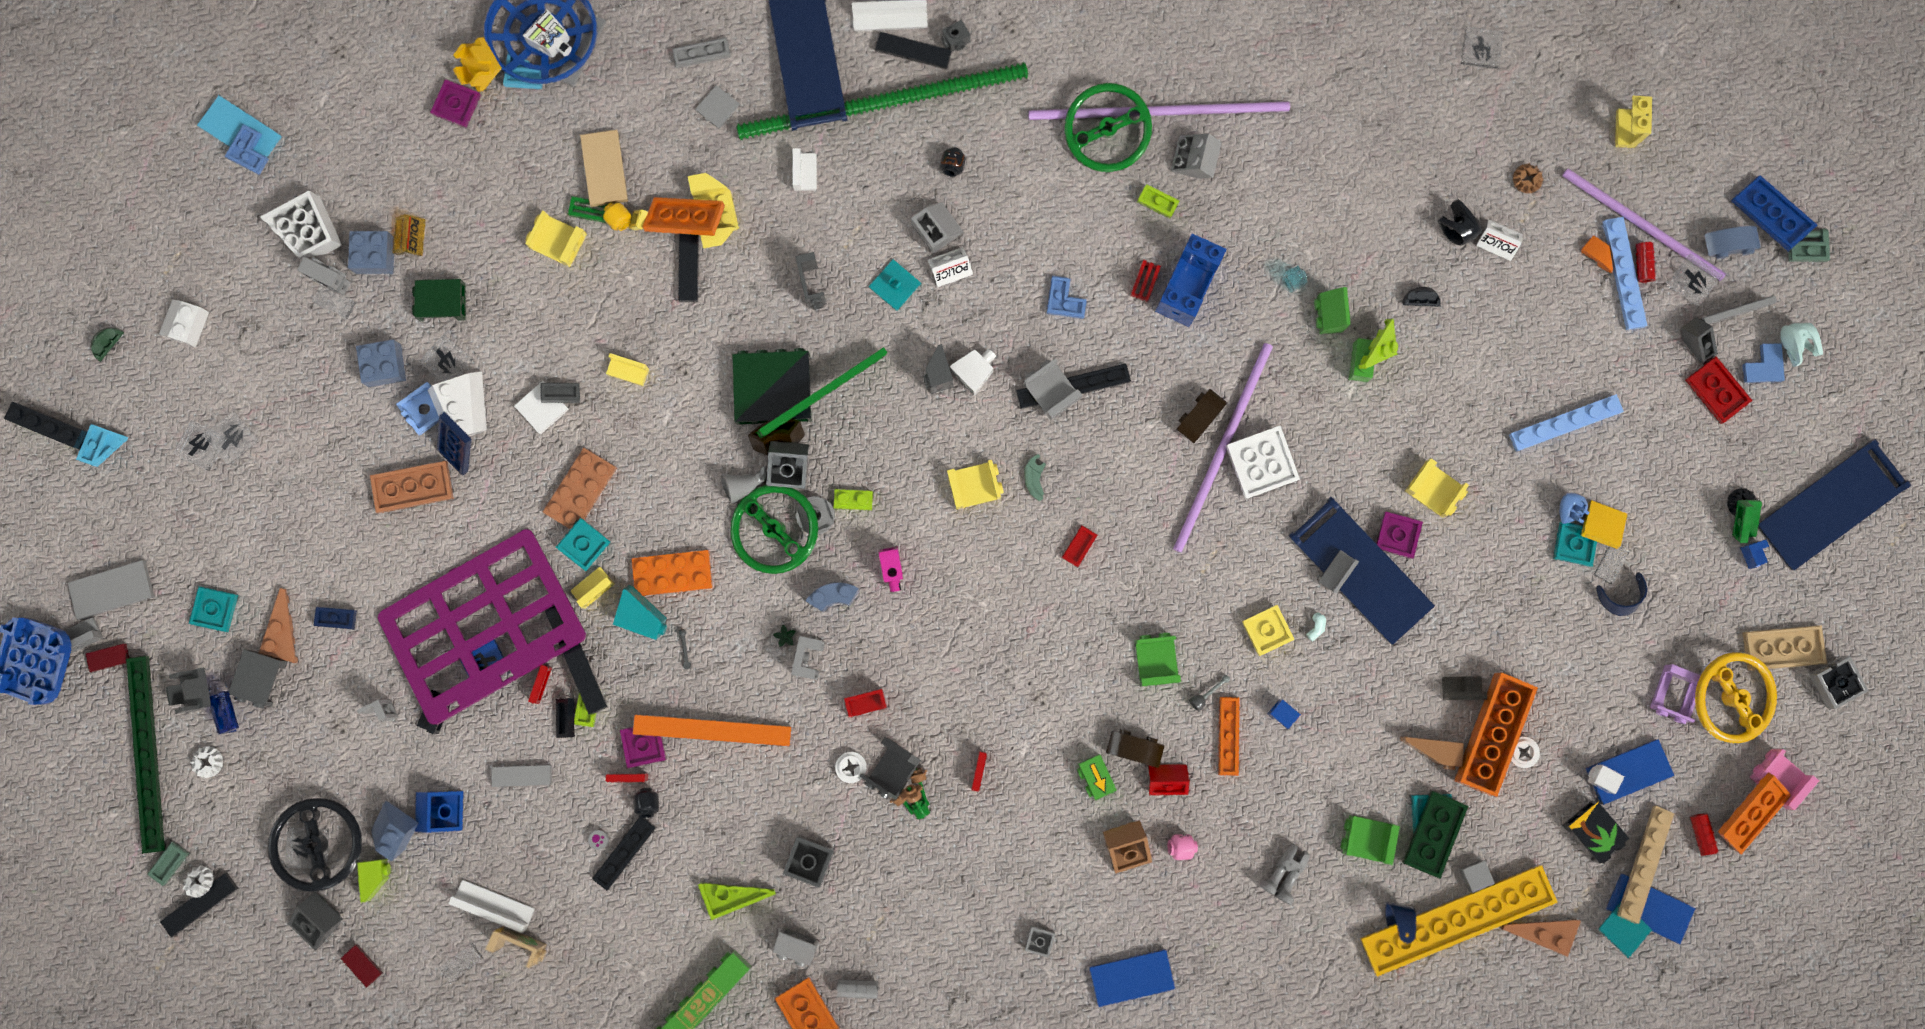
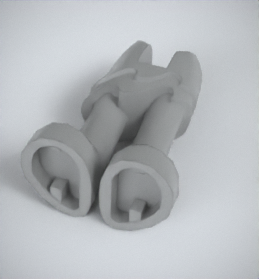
[1259,844,1310,906]

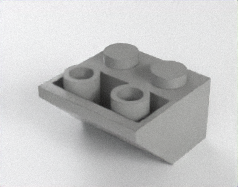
[1171,133,1222,179]
[911,202,964,254]

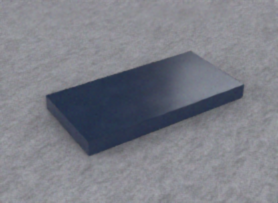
[437,412,472,475]

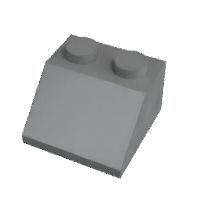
[773,927,820,967]

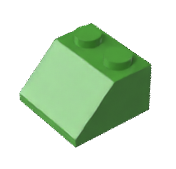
[1314,287,1351,334]

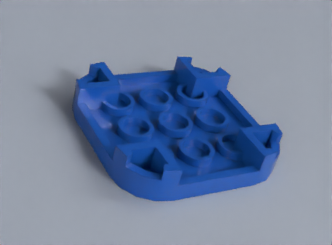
[0,617,72,705]

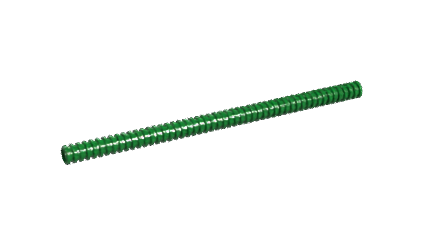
[736,62,1028,140]

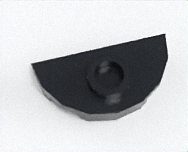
[1402,286,1441,307]

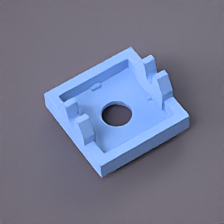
[396,382,439,435]

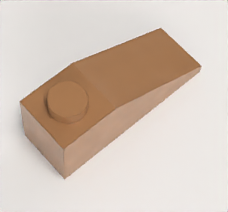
[1400,737,1464,770]

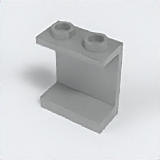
[1024,359,1082,421]

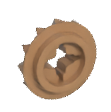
[1513,163,1544,193]

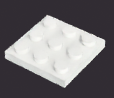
[1226,426,1300,499]

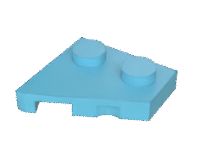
[503,53,543,89]
[76,424,128,467]

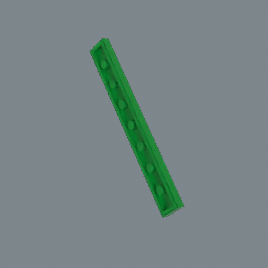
[756,347,888,438]

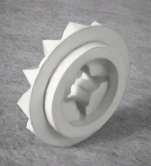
[1511,737,1540,768]
[190,746,223,778]
[835,752,866,783]
[183,865,213,897]

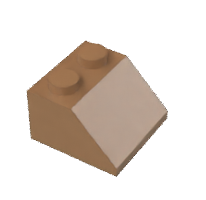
[1103,820,1152,874]

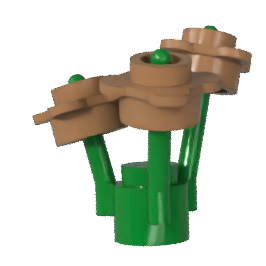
[889,768,930,820]

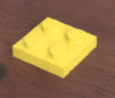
[1242,605,1295,656]

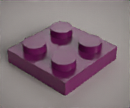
[430,79,481,128]
[1376,512,1423,559]
[620,727,667,768]

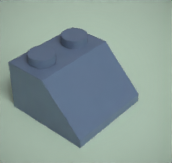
[371,801,418,862]

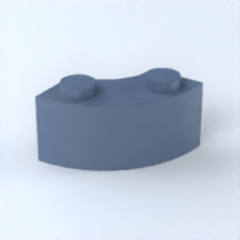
[1704,226,1761,259]
[806,583,860,613]

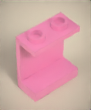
[1750,749,1819,810]

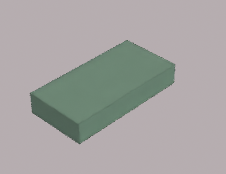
[147,842,189,886]

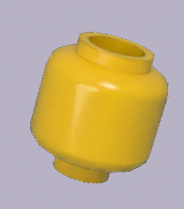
[603,203,631,231]

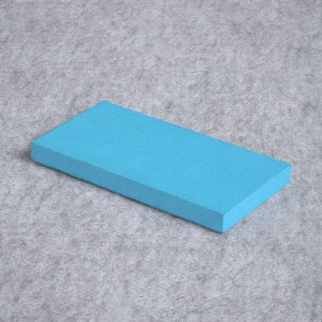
[197,95,282,157]

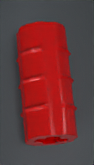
[1636,242,1656,283]
[1690,813,1719,856]

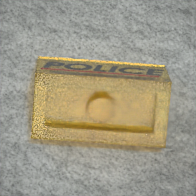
[393,214,426,256]

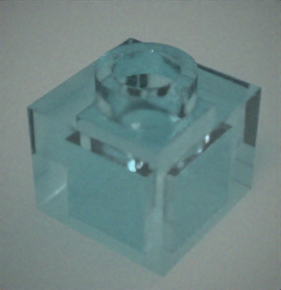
[1282,266,1307,293]

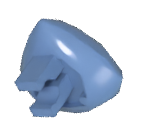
[1559,493,1590,524]

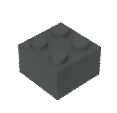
[767,441,809,489]
[783,835,835,888]

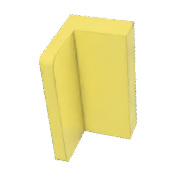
[606,353,649,386]
[571,567,615,609]

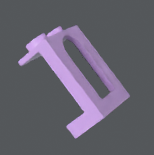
[1650,664,1701,725]

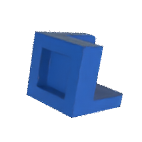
[1740,539,1769,569]
[1267,699,1301,729]

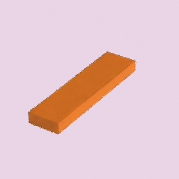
[1218,697,1240,776]

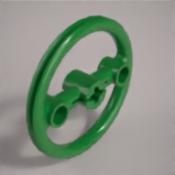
[1064,83,1152,172]
[730,485,818,574]

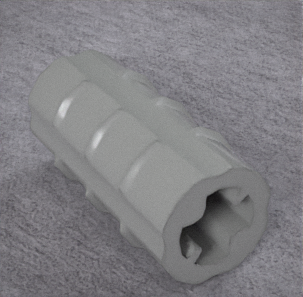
[837,978,878,999]

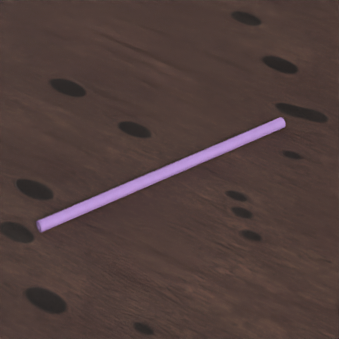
[1173,343,1273,553]

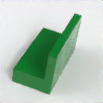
[1732,500,1762,543]

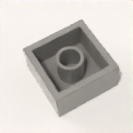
[1460,860,1495,893]
[1025,925,1055,958]

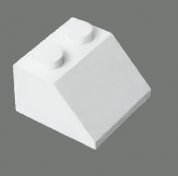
[159,300,209,347]

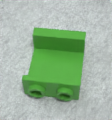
[1135,633,1181,687]
[1340,815,1400,865]

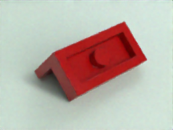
[1148,764,1190,795]

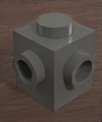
[941,19,971,52]

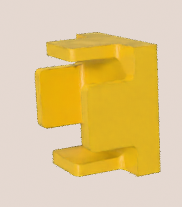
[453,37,502,91]

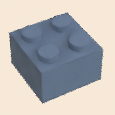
[348,231,395,274]
[356,339,406,387]

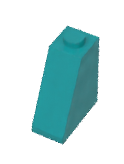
[613,585,667,640]

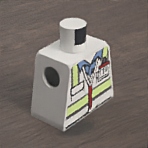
[523,10,572,57]

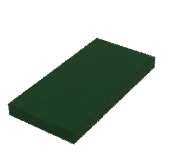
[1402,790,1469,879]

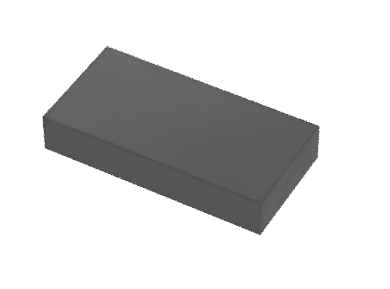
[540,383,580,403]

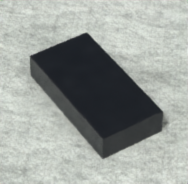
[556,698,575,738]

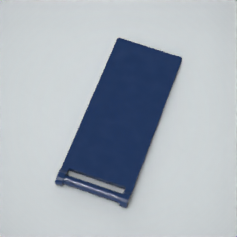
[769,0,848,131]
[1758,439,1912,570]
[1288,496,1435,644]

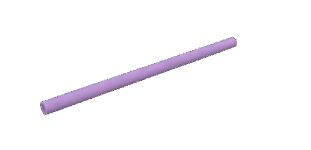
[1562,168,1726,281]

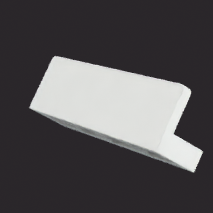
[852,0,928,31]
[448,880,535,933]

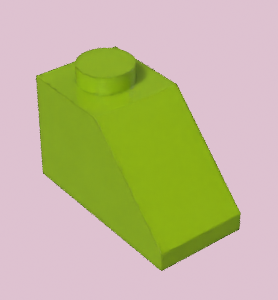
[357,859,391,903]

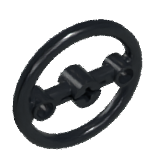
[268,798,362,892]

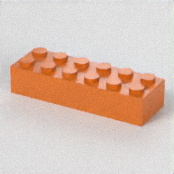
[1454,672,1538,797]

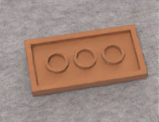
[543,448,617,529]
[370,461,454,514]

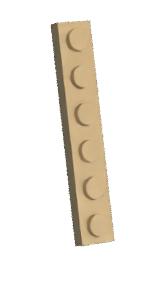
[1617,806,1674,924]

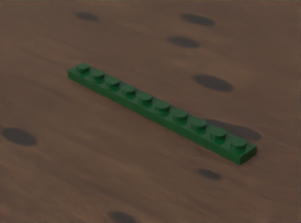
[126,656,165,854]

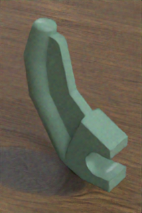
[1024,454,1046,501]

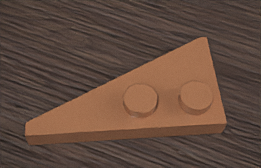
[259,588,298,663]
[1501,919,1581,957]

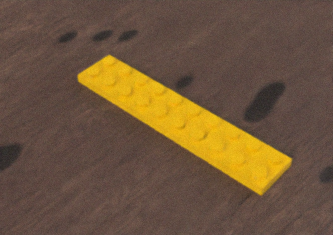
[1360,865,1558,977]

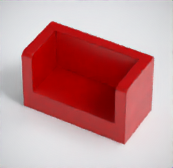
[844,689,888,718]

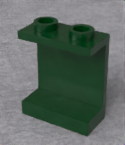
[412,279,466,322]

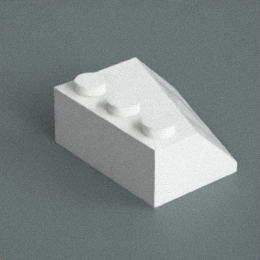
[260,191,342,259]
[428,371,487,437]

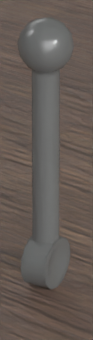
[679,629,691,669]

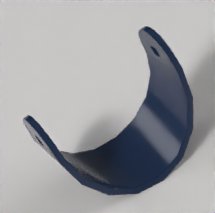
[1596,572,1648,616]
[1385,902,1416,943]

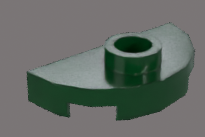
[91,327,124,362]

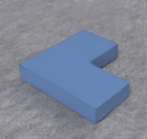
[224,124,269,175]
[1047,276,1087,319]
[1743,343,1785,383]

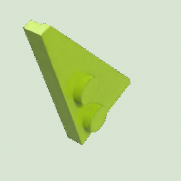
[1359,318,1398,369]
[698,883,776,920]

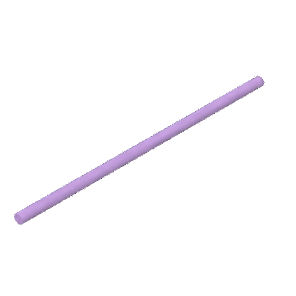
[1029,102,1290,120]

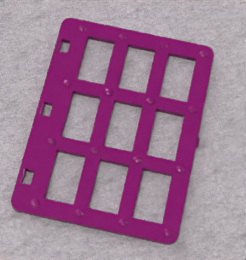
[378,529,586,725]

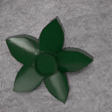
[773,625,796,647]

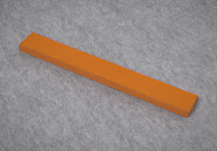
[633,715,791,746]

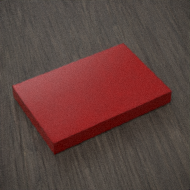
[1685,356,1753,424]

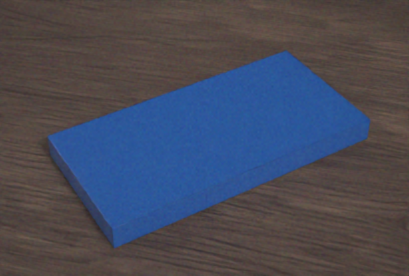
[1731,175,1817,252]
[1585,739,1675,805]
[1606,874,1696,944]
[1089,949,1175,1007]

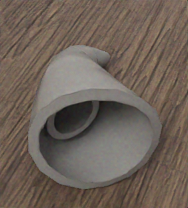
[721,466,767,504]

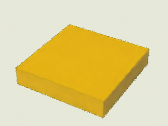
[1581,500,1627,549]

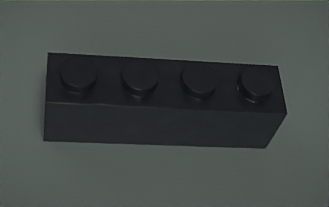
[4,402,88,449]

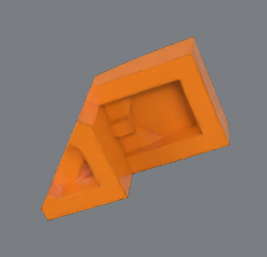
[1581,235,1613,273]

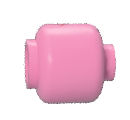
[1167,834,1198,860]

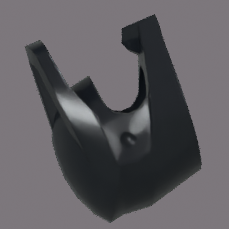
[1438,199,1482,246]

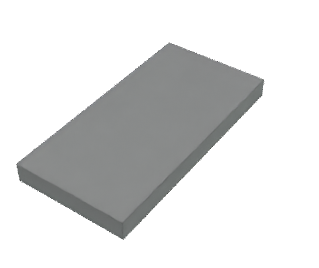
[68,560,155,620]

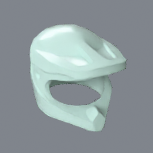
[1780,322,1823,367]

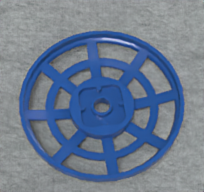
[484,0,597,84]

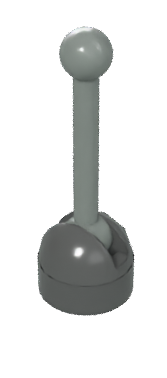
[1189,675,1230,712]

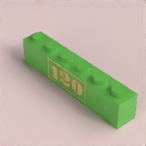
[656,950,752,1029]

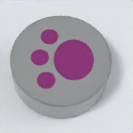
[588,830,609,850]

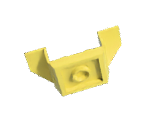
[687,173,739,249]

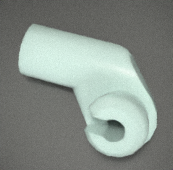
[1306,612,1326,642]

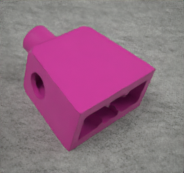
[879,546,903,592]

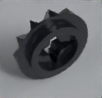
[1727,488,1759,516]

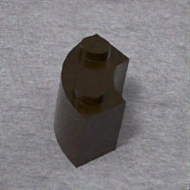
[1176,389,1228,443]
[748,419,805,456]
[1106,729,1165,768]

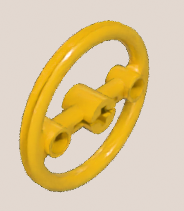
[1695,652,1777,743]

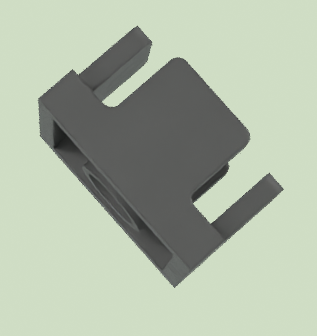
[166,668,211,714]

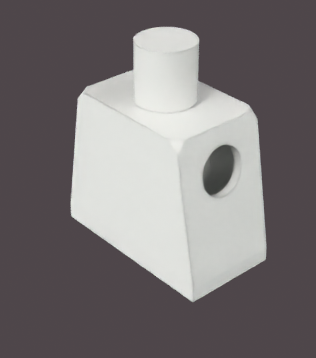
[950,349,996,396]

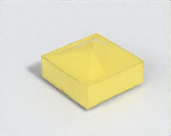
[629,209,648,231]

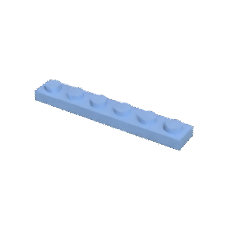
[1602,217,1647,330]
[1509,394,1624,452]

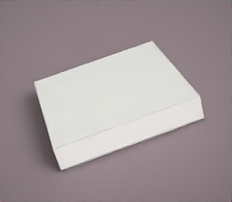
[515,381,569,435]

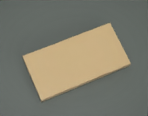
[580,130,628,207]
[1742,625,1827,671]

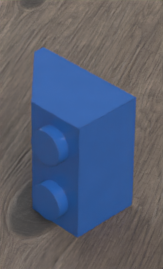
[415,791,463,833]

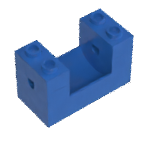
[1155,233,1227,327]

